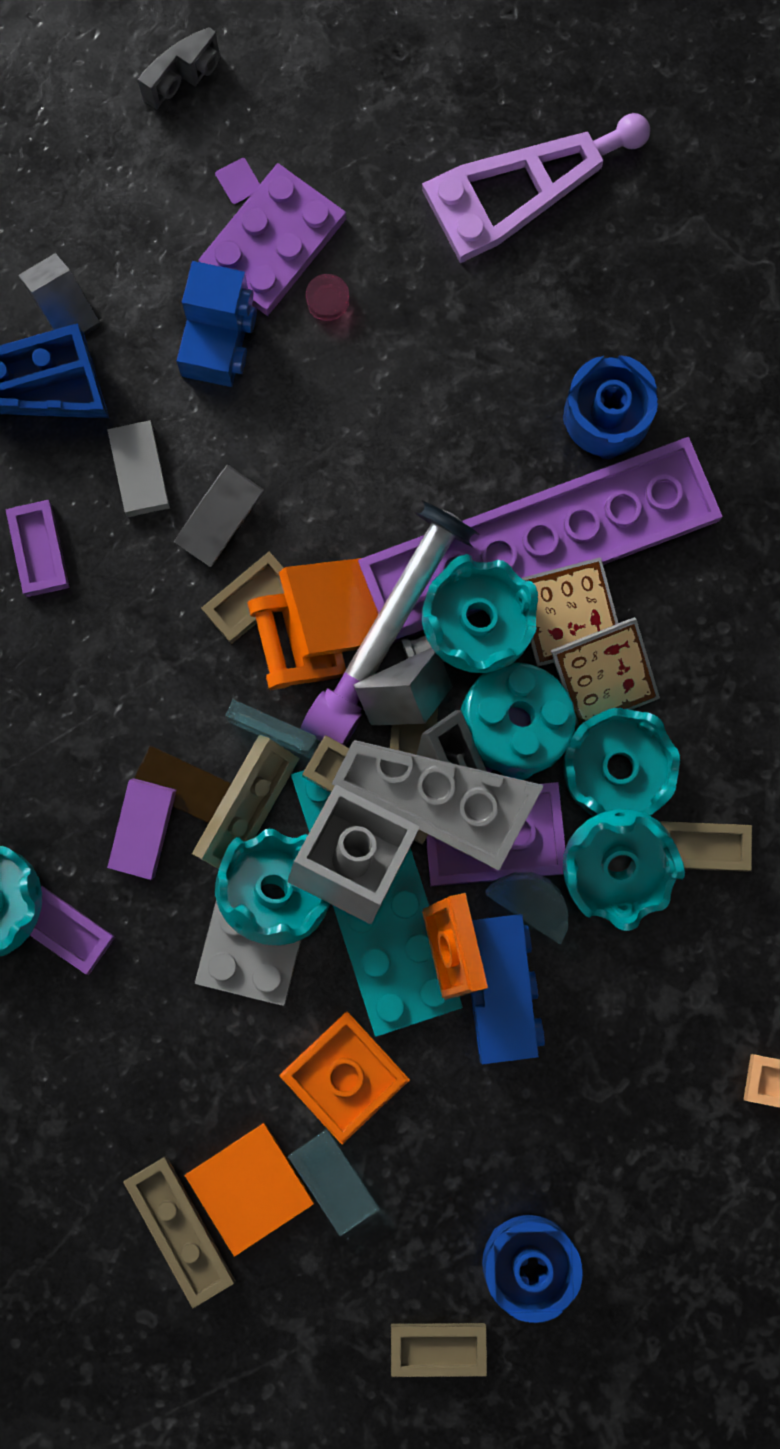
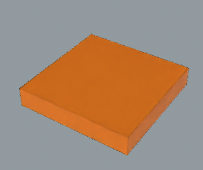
[279,558,378,658]
[422,893,488,1000]
[279,1011,410,1145]
[185,1122,315,1257]

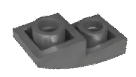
[137,27,220,110]
[174,465,264,567]

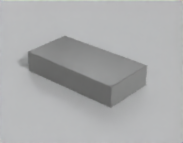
[107,420,170,517]

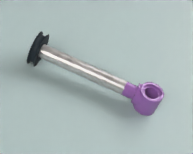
[300,500,480,746]

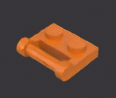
[247,593,346,690]

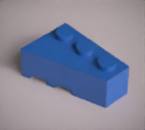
[0,323,109,418]
[471,914,545,1065]

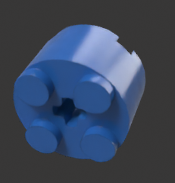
[563,355,658,460]
[482,1215,583,1323]

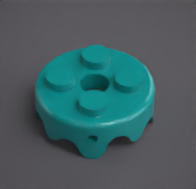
[422,554,538,673]
[460,662,576,780]
[563,708,680,817]
[562,809,685,931]
[215,829,330,946]
[0,846,42,957]

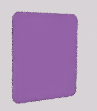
[215,158,260,204]

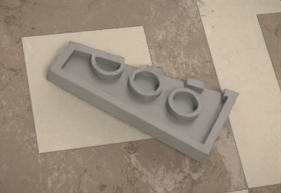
[332,740,543,870]

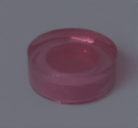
[306,274,349,321]

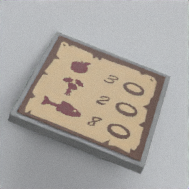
[522,557,618,667]
[550,617,660,730]

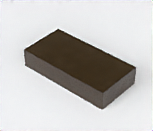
[134,745,231,824]

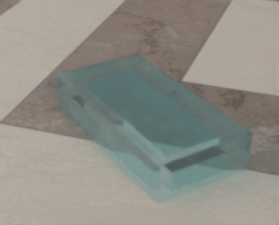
[225,699,318,759]
[288,1129,379,1236]

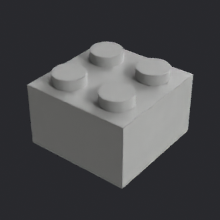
[287,785,420,924]

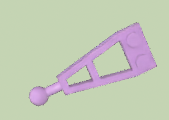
[422,113,650,263]

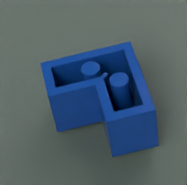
[176,261,257,387]

